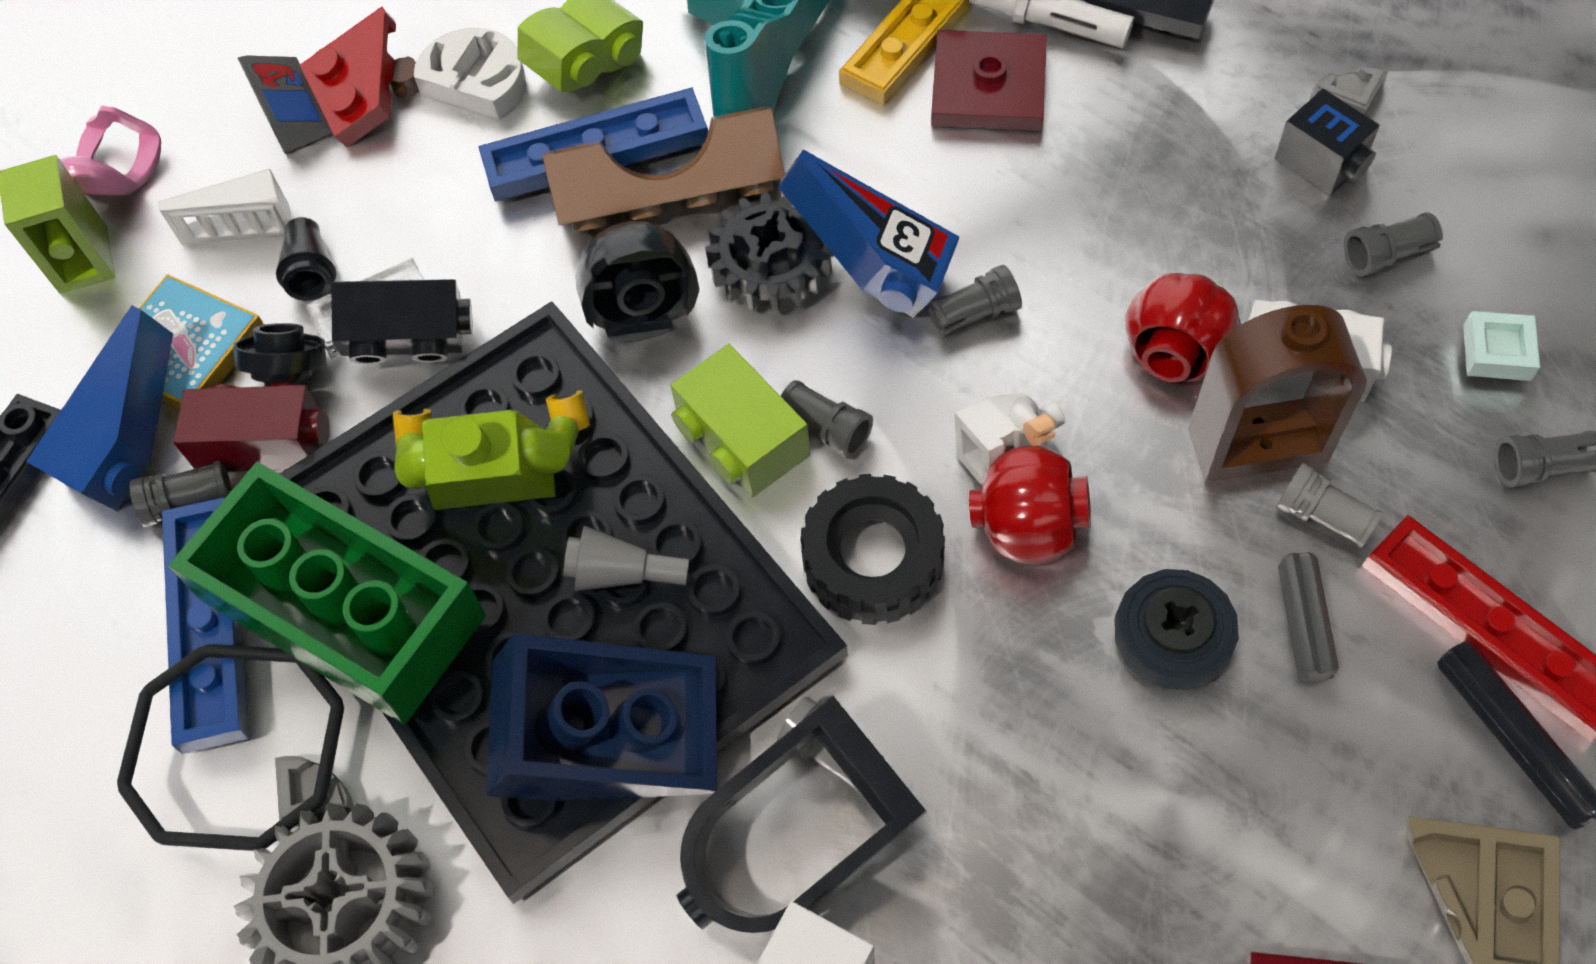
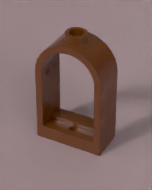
[1188,305,1367,482]

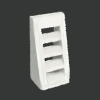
[157,168,292,245]

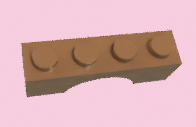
[542,106,785,232]

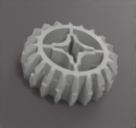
[233,802,435,964]

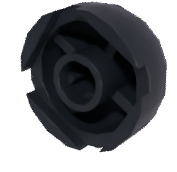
[575,221,700,341]

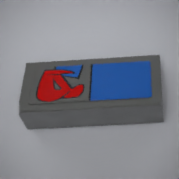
[237,55,333,154]

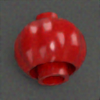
[1125,273,1241,383]
[969,445,1091,565]

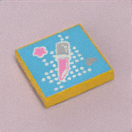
[139,274,264,409]

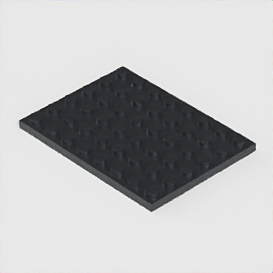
[280,301,848,904]

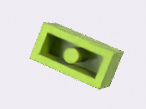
[0,154,115,294]
[670,343,810,498]

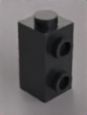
[331,279,473,364]

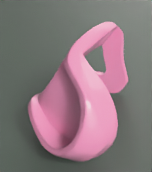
[60,105,162,195]

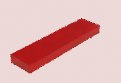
[1362,515,1596,743]

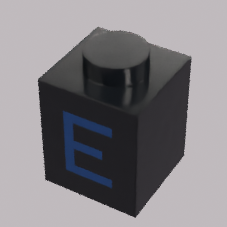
[1274,88,1380,196]

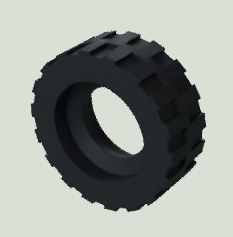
[800,474,945,625]

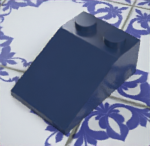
[486,633,717,801]

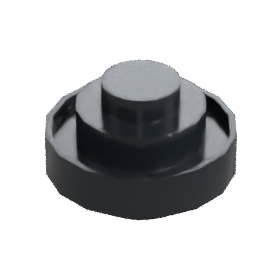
[233,323,326,386]

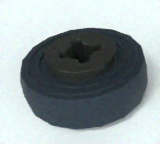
[1114,569,1239,690]

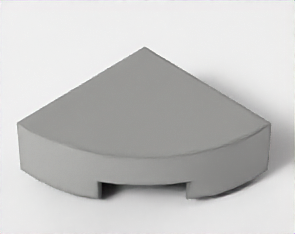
[1309,67,1388,116]
[275,756,354,828]

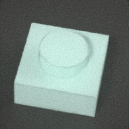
[1463,311,1540,381]

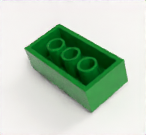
[168,462,486,725]

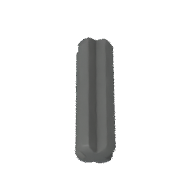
[1278,552,1339,682]

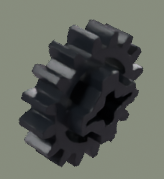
[705,192,834,312]

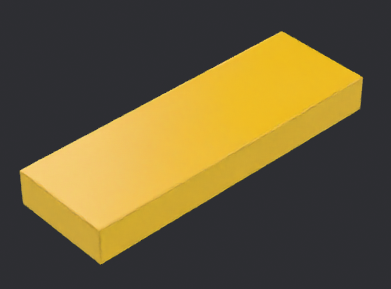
[839,0,972,106]

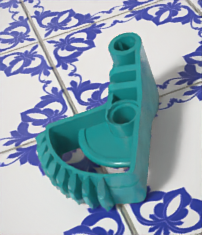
[686,0,830,117]

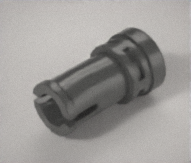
[1344,212,1443,277]
[927,264,1022,337]
[781,380,873,459]
[1494,431,1596,488]
[129,460,233,527]

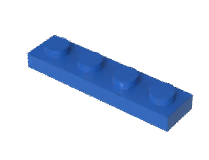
[478,87,708,202]
[162,497,249,754]

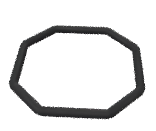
[117,644,344,851]

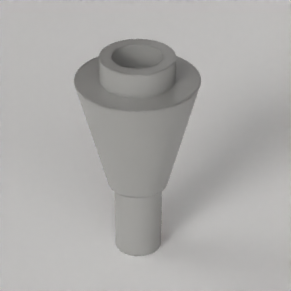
[563,526,689,591]

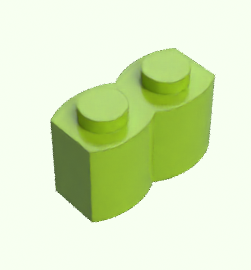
[517,0,643,92]

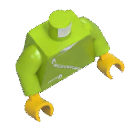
[393,390,590,510]

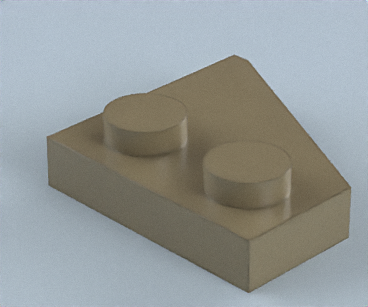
[1406,816,1560,964]

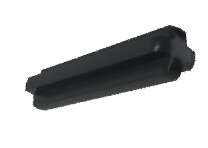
[1437,641,1596,829]

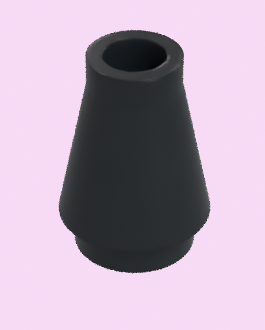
[276,217,336,301]

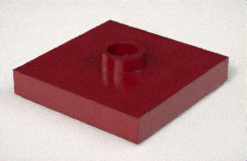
[931,30,1047,131]

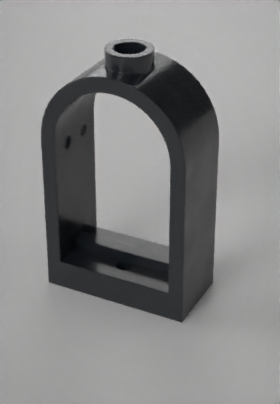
[676,696,927,933]

